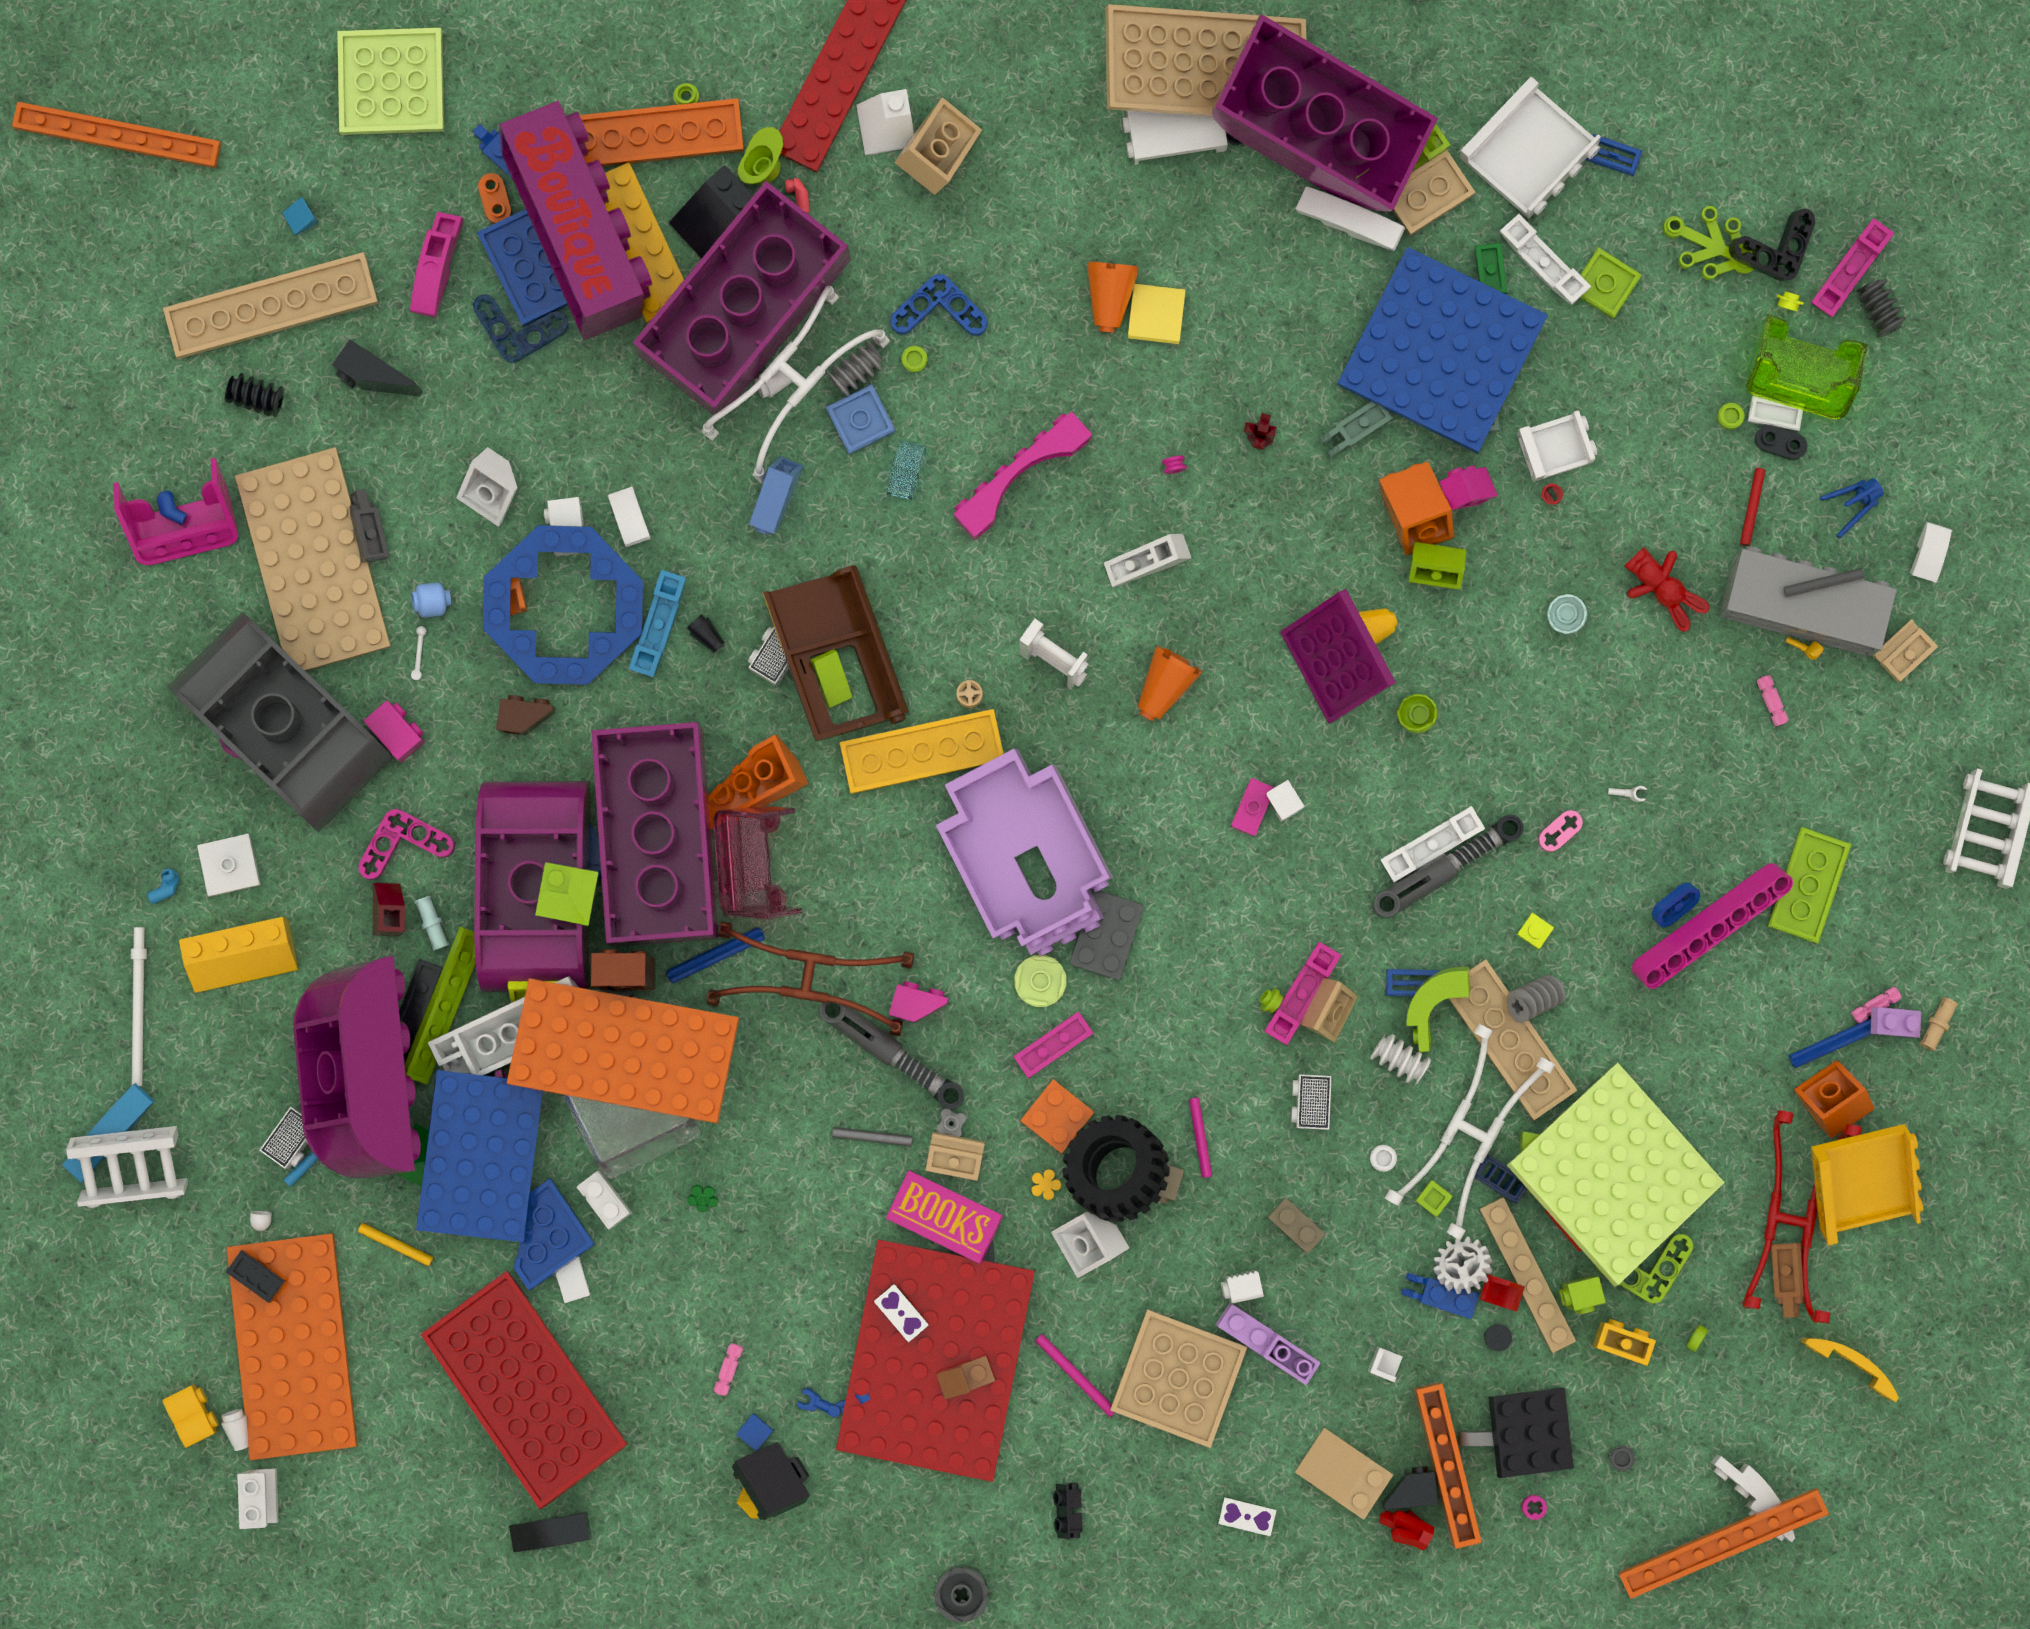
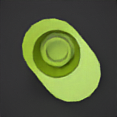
[738,127,783,186]

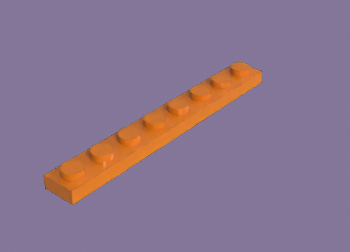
[12,102,222,168]
[1619,1488,1829,1599]

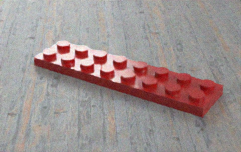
[780,0,907,173]

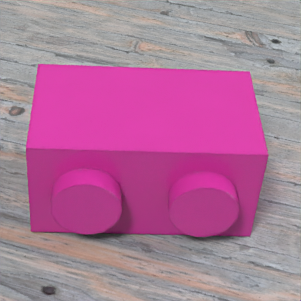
[1439,465,1498,510]
[364,700,425,763]

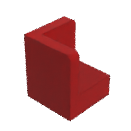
[1480,1274,1525,1312]

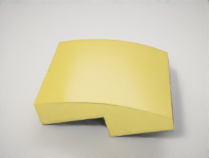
[1128,284,1185,344]

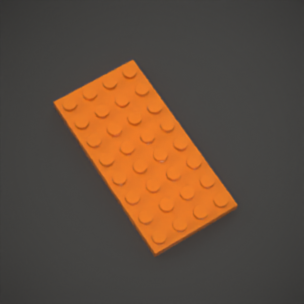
[506,978,740,1124]
[227,1233,357,1460]

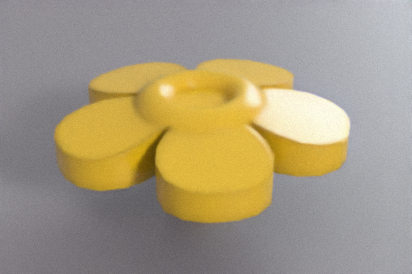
[1031,1169,1061,1200]

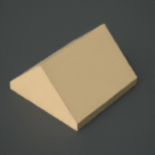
[1300,978,1358,1043]

